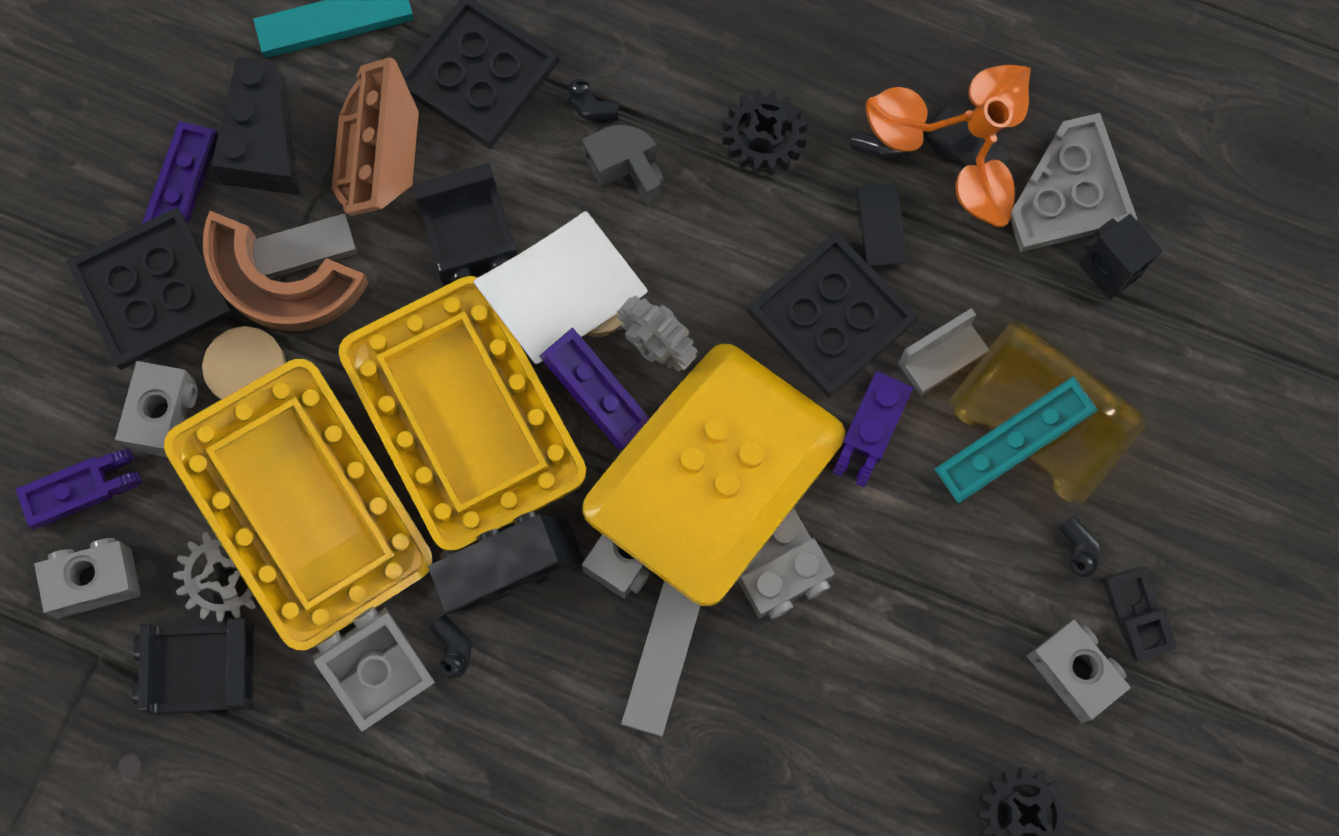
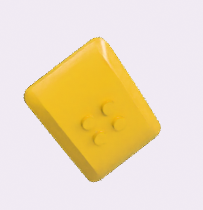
[338,276,586,551]
[582,343,845,606]
[164,359,432,650]

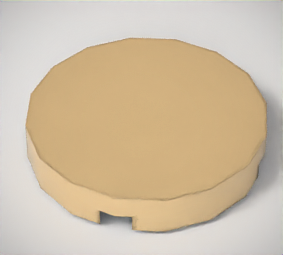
[202,326,286,400]

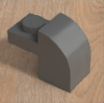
[582,125,664,206]

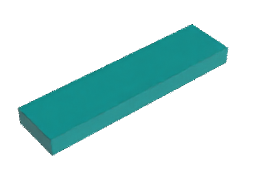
[253,0,414,58]
[935,376,1098,504]

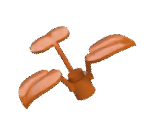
[865,65,1031,227]

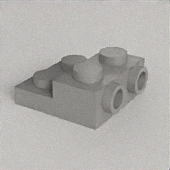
[737,508,835,620]
[313,607,435,732]

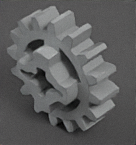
[617,296,698,372]
[173,532,256,623]

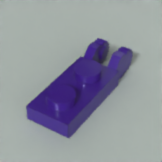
[832,371,914,487]
[15,449,143,530]

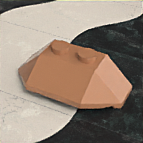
[332,57,419,216]

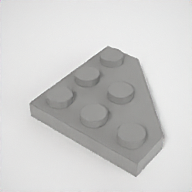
[1010,113,1137,253]

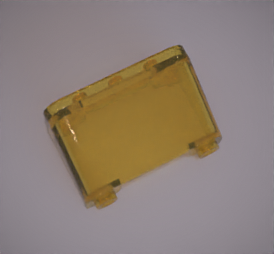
[949,320,1147,504]

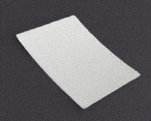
[474,211,648,364]

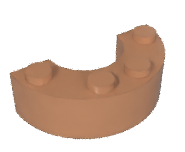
[203,211,369,331]

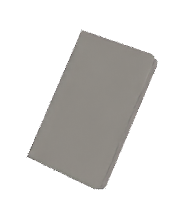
[898,308,990,396]

